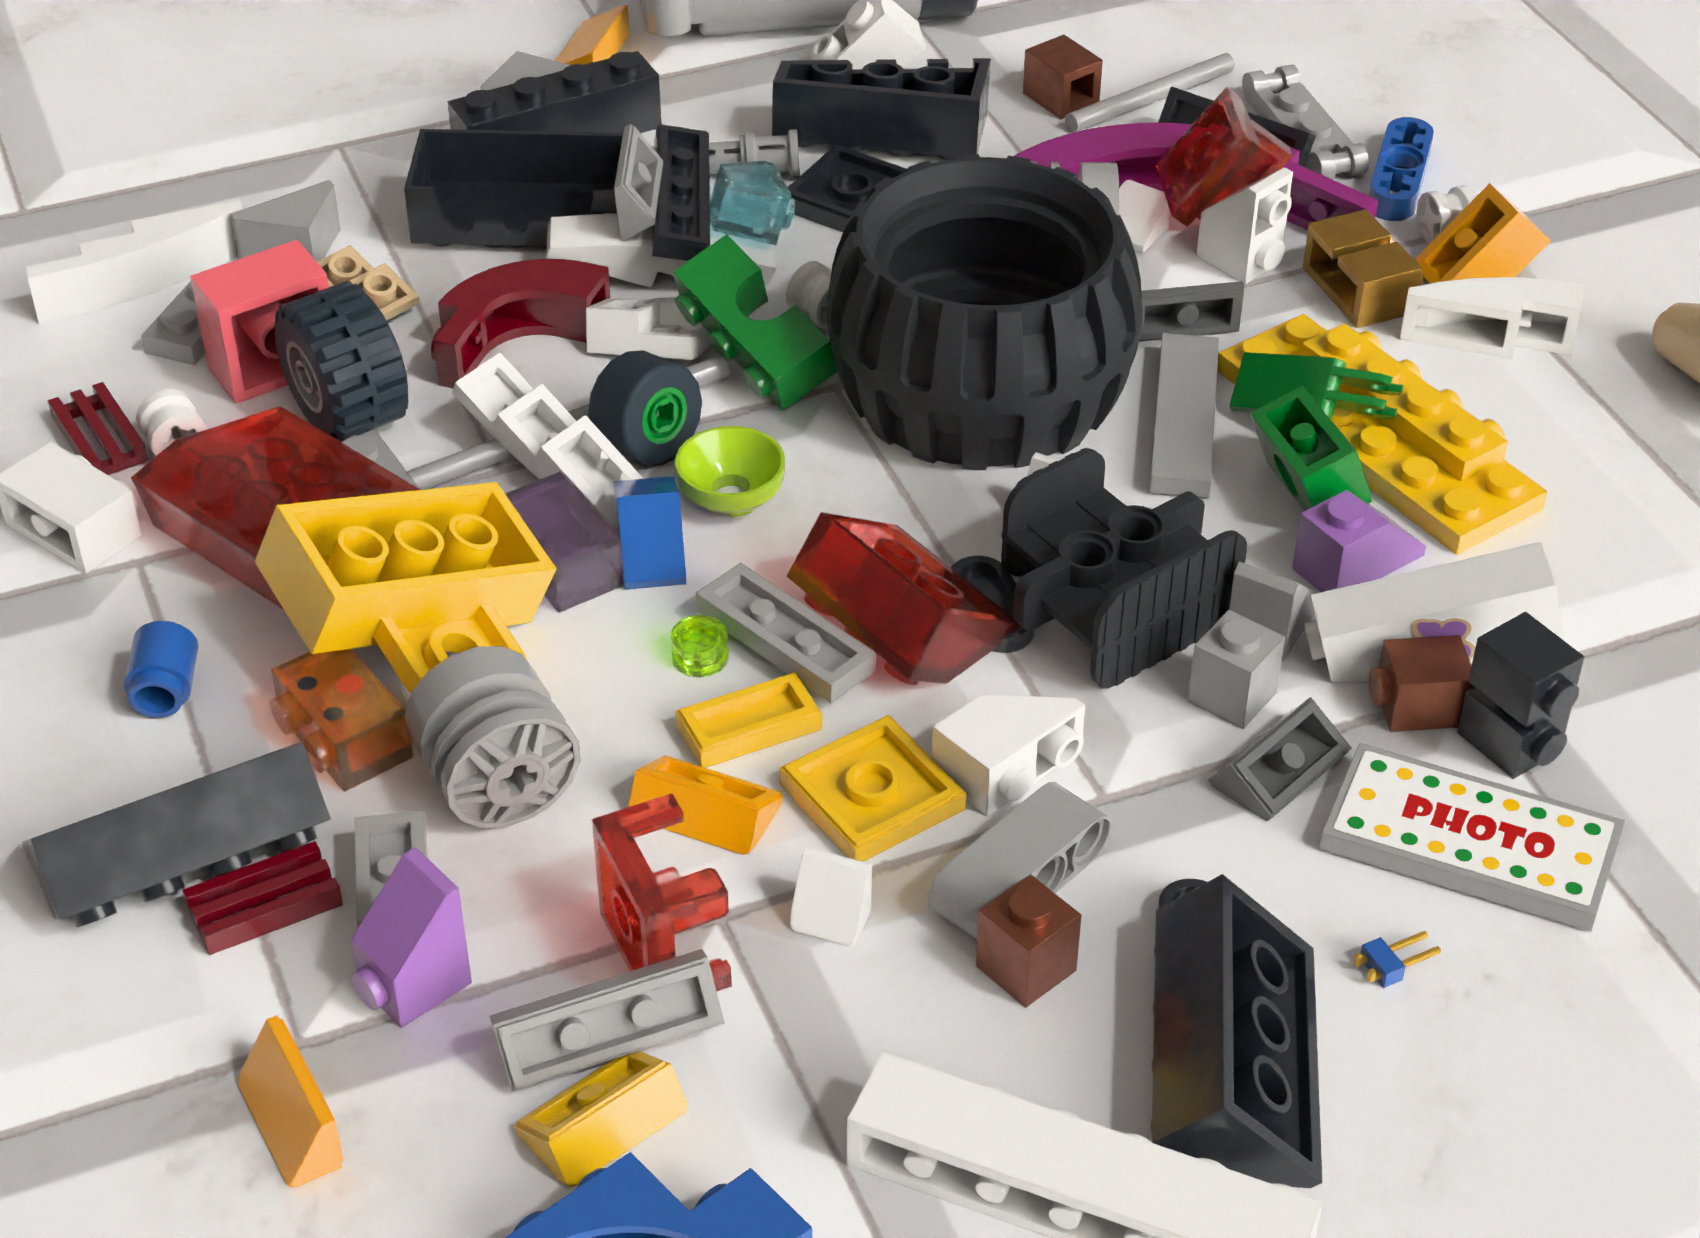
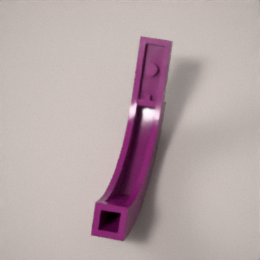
[1015,123,1378,230]

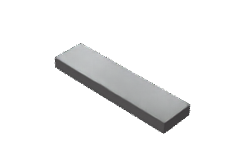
[1149,333,1219,498]

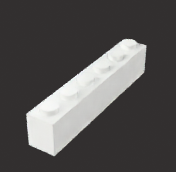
[847,1051,1323,1238]

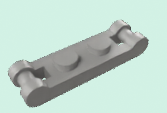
[1242,64,1369,180]

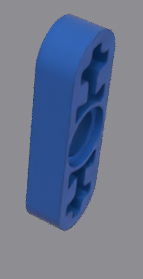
[1369,117,1434,221]

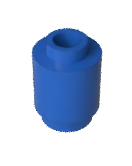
[124,621,199,718]

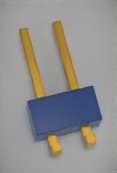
[1354,930,1441,988]

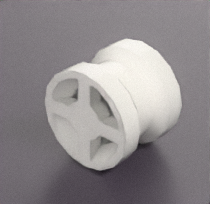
[1417,185,1476,244]
[786,261,831,330]
[136,389,209,463]

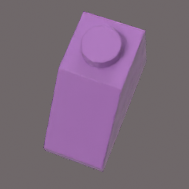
[1292,490,1426,592]
[351,847,472,1028]

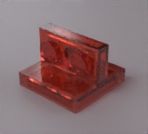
[1155,87,1293,227]

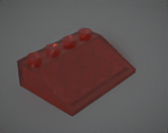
[131,406,421,610]

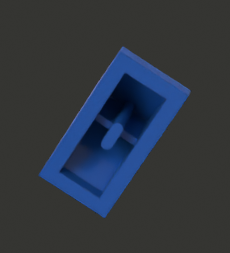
[613,476,686,590]

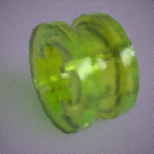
[670,615,729,678]

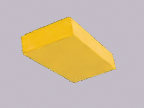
[675,672,822,768]

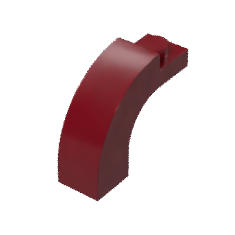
[431,259,611,389]

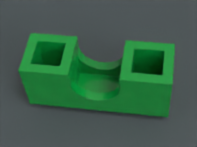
[673,234,837,411]

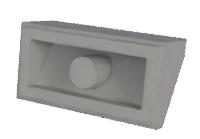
[614,124,663,241]

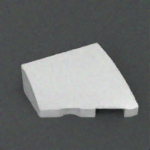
[586,297,711,360]

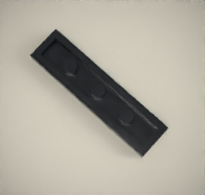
[652,124,710,261]

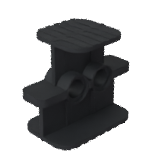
[1001,448,1247,689]

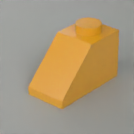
[1415,183,1551,284]

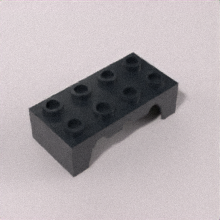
[404,129,623,249]

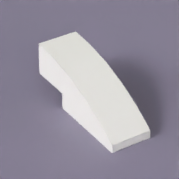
[1400,277,1586,359]

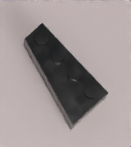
[772,58,991,160]

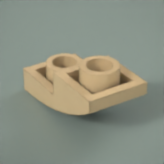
[317,245,419,321]

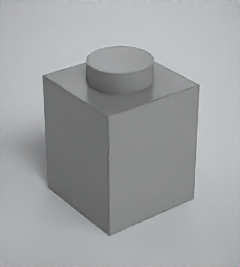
[1188,610,1285,729]

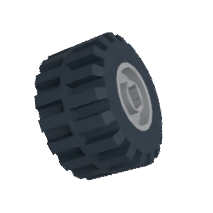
[275,281,409,444]

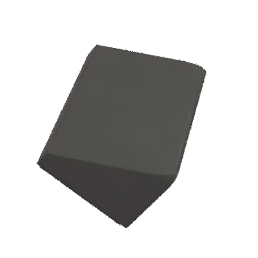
[1139,281,1245,341]
[1208,697,1352,821]

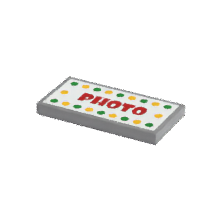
[1319,743,1625,932]

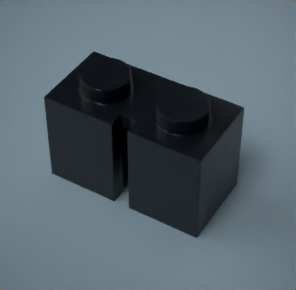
[1457,611,1585,779]

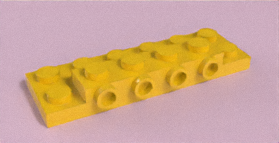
[1217,313,1547,555]

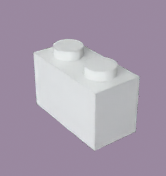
[0,441,142,574]

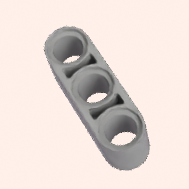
[928,782,1112,940]

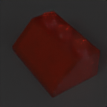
[787,512,1020,686]

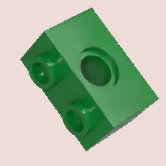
[1250,385,1373,511]

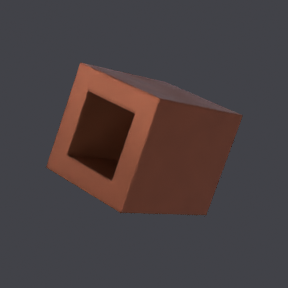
[1023,34,1103,119]
[1369,635,1474,732]
[976,874,1082,1008]

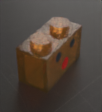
[269,649,414,792]

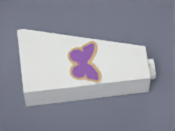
[1304,541,1565,683]

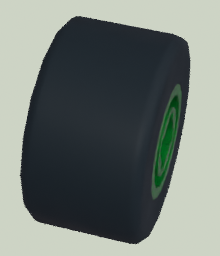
[588,350,702,465]

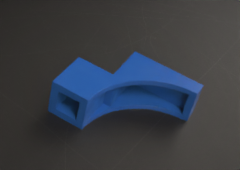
[505,1152,812,1238]

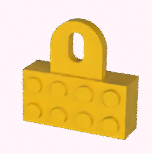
[255,482,557,694]

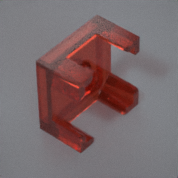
[592,793,732,991]

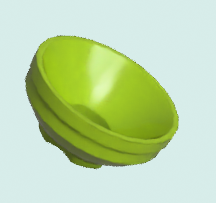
[675,426,785,517]

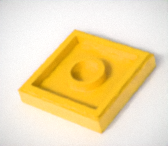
[779,715,967,862]

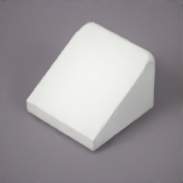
[1119,180,1172,253]
[790,847,872,946]

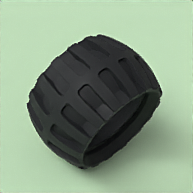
[827,154,1143,470]

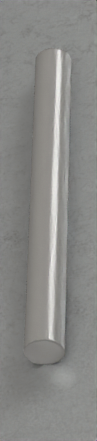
[1065,53,1235,133]

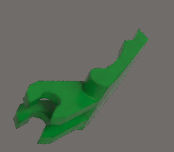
[1229,352,1404,419]

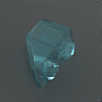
[710,161,795,246]

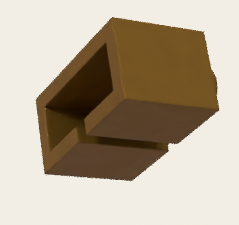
[1303,209,1423,328]

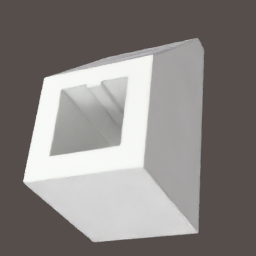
[808,0,926,69]
[1197,167,1293,284]
[932,695,1085,816]

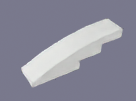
[25,200,243,324]
[546,213,776,288]
[452,352,643,540]

